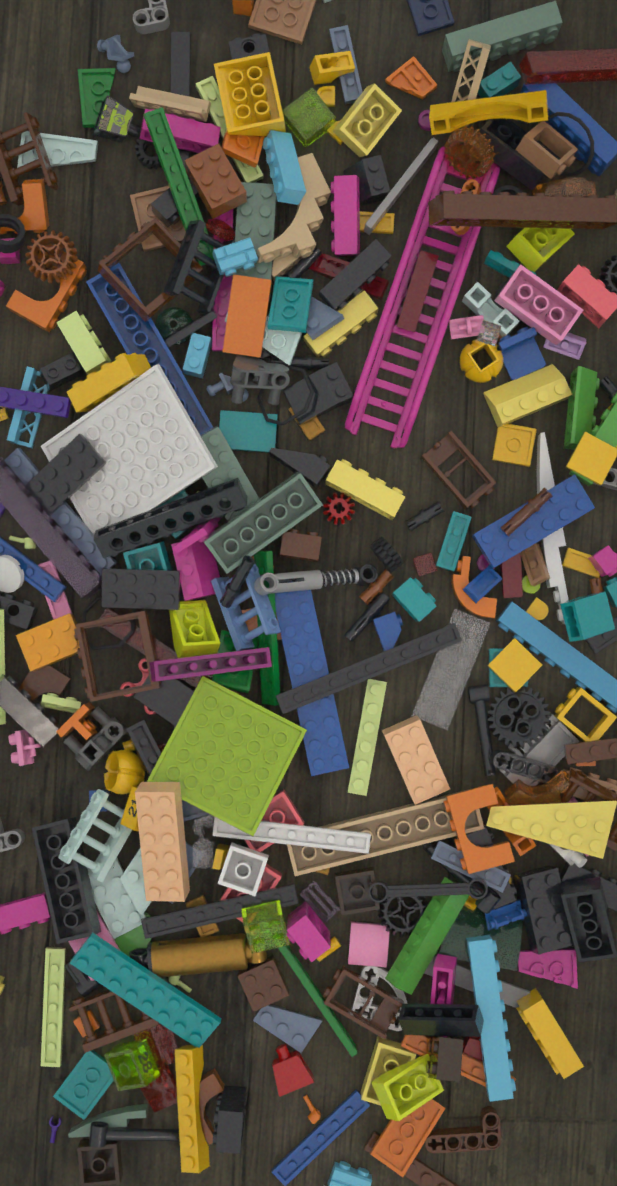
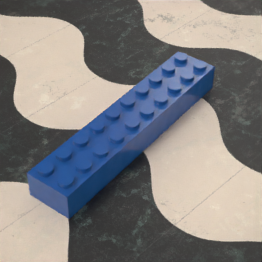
[86,263,214,435]
[275,582,349,776]

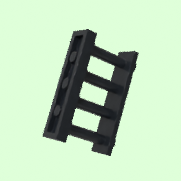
[163,220,236,313]

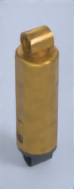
[129,933,267,977]

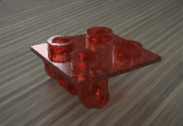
[133,1023,178,1068]
[135,1062,178,1113]

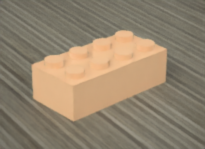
[382,715,450,805]

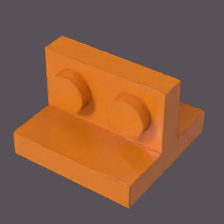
[56,703,98,740]

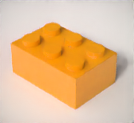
[16,613,80,672]

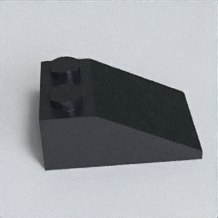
[283,362,353,425]
[269,448,330,489]

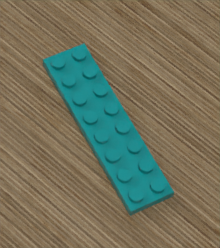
[70,932,222,1048]

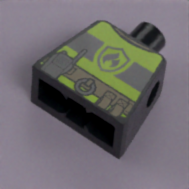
[92,95,141,142]

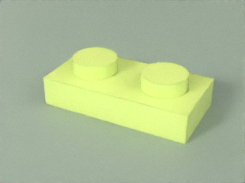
[41,693,81,713]

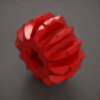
[323,493,355,525]

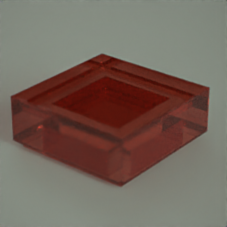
[413,553,437,577]

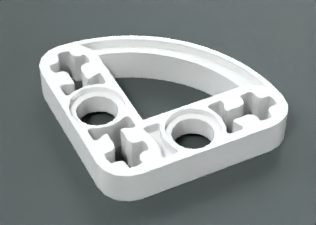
[352,966,407,1031]

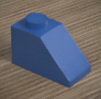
[372,612,403,651]

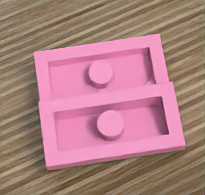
[348,922,389,967]

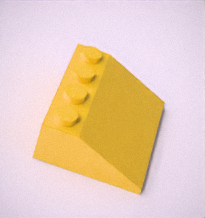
[214,52,286,136]

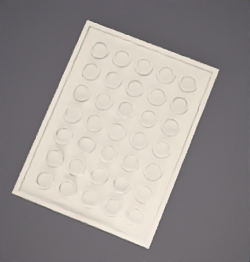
[41,364,218,534]

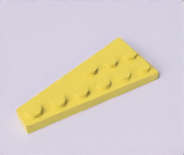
[486,801,617,859]

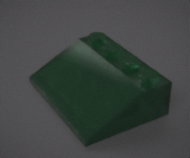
[437,906,523,971]

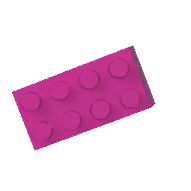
[286,901,331,962]

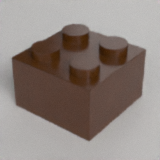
[280,529,322,562]
[237,955,289,1012]

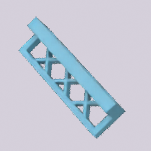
[7,366,49,449]

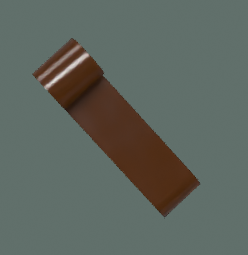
[425,1106,501,1153]

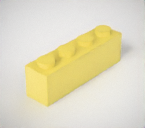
[304,290,378,357]

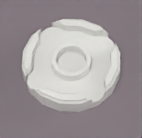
[0,555,24,593]

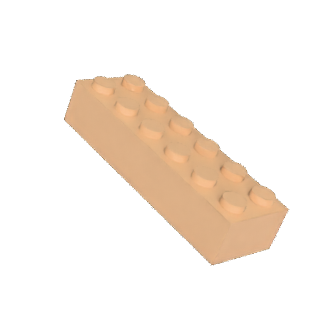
[135,782,190,902]

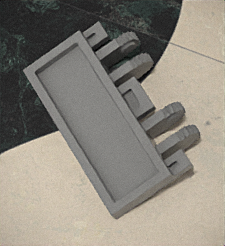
[499,714,579,796]

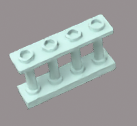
[58,789,132,882]

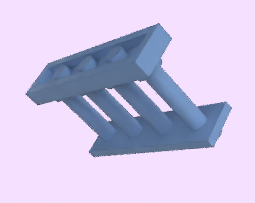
[211,564,281,651]

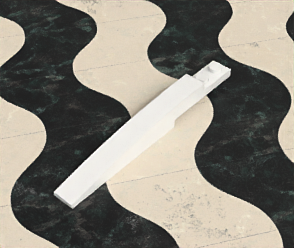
[537,432,569,624]

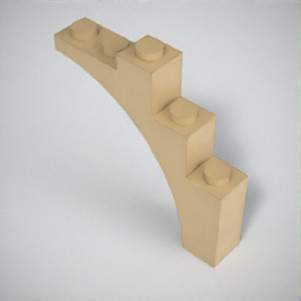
[256,153,331,263]

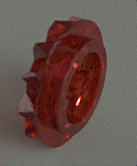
[206,219,235,240]

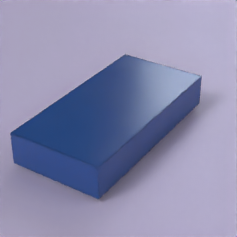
[463,565,502,603]

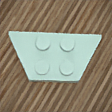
[120,848,151,916]

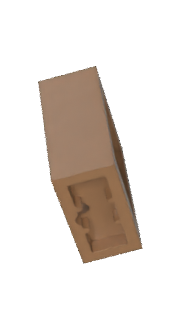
[516,121,578,179]

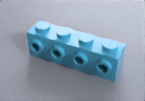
[263,130,306,205]

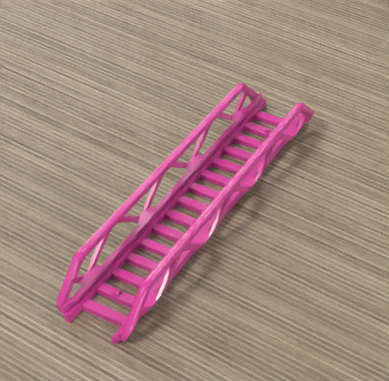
[345,146,500,449]

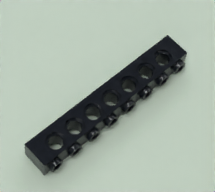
[93,478,247,558]

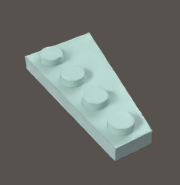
[17,131,98,168]

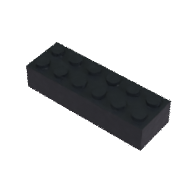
[32,817,101,944]

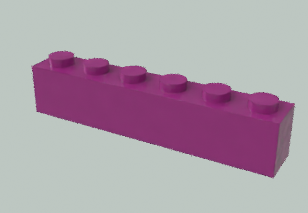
[149,647,272,682]

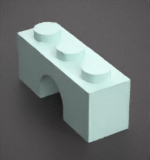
[462,282,519,338]

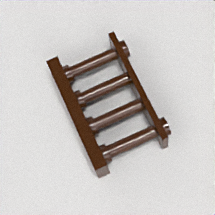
[0,112,59,206]
[549,769,617,851]
[69,989,159,1053]

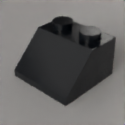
[343,155,390,206]

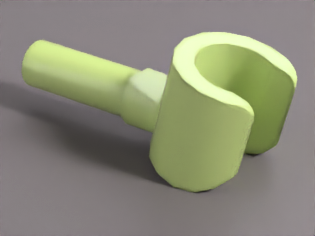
[9,536,36,549]
[168,975,192,993]

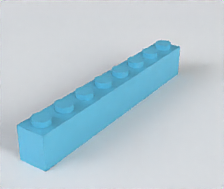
[466,935,516,1102]

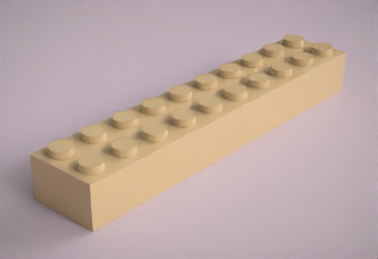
[287,789,484,876]

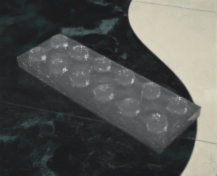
[411,609,490,730]

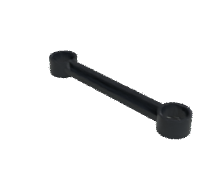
[368,877,488,903]

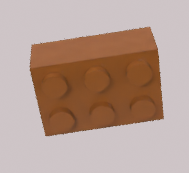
[184,144,247,219]

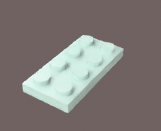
[87,858,146,939]

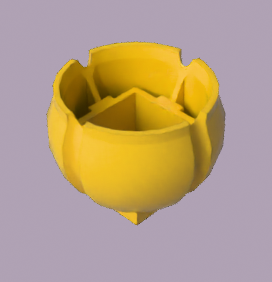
[459,339,503,383]
[104,750,145,794]

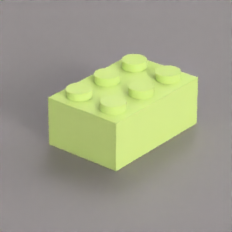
[56,311,111,374]

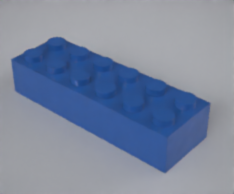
[520,68,617,176]
[472,475,595,569]

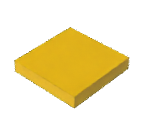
[492,424,537,467]
[566,432,617,485]
[487,638,542,693]

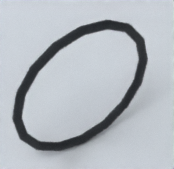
[538,112,594,177]

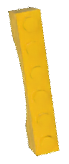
[429,90,548,135]
[175,1045,210,1173]

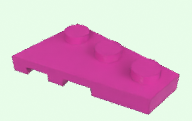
[173,517,222,553]
[517,948,578,989]

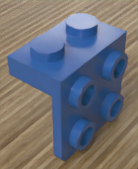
[497,327,546,380]

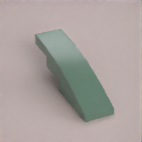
[68,1104,148,1138]

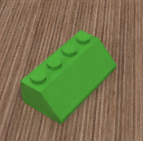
[563,366,600,450]

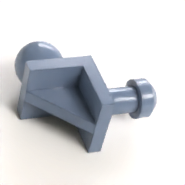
[97,35,134,73]
[206,373,248,402]

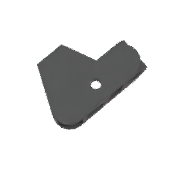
[230,355,290,405]
[63,706,127,772]

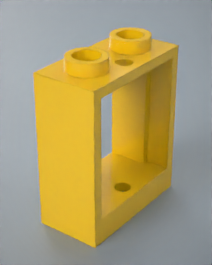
[554,687,617,742]

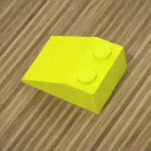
[506,228,575,272]
[169,600,221,658]
[371,1054,444,1121]

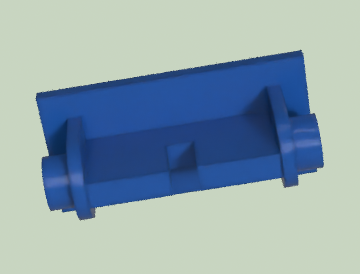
[485,900,527,930]

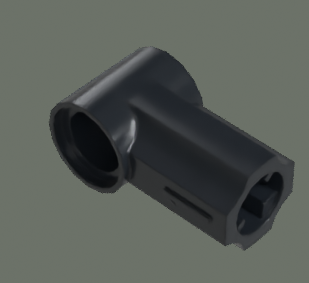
[65,960,101,997]

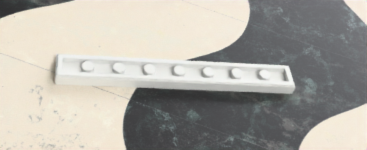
[213,817,371,854]

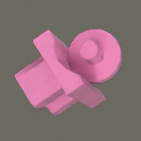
[449,315,486,340]
[8,730,41,766]

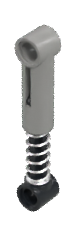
[254,564,378,596]

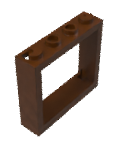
[98,218,203,322]
[74,611,162,702]

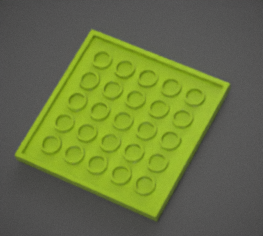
[147,676,307,836]

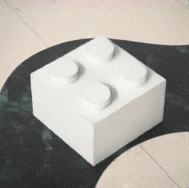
[218,843,269,896]

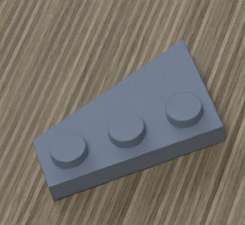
[306,297,344,340]
[253,1004,323,1053]

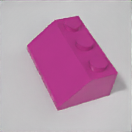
[171,541,220,601]

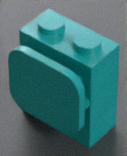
[560,591,615,642]

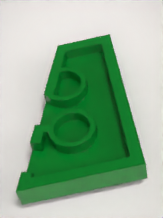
[78,68,116,128]

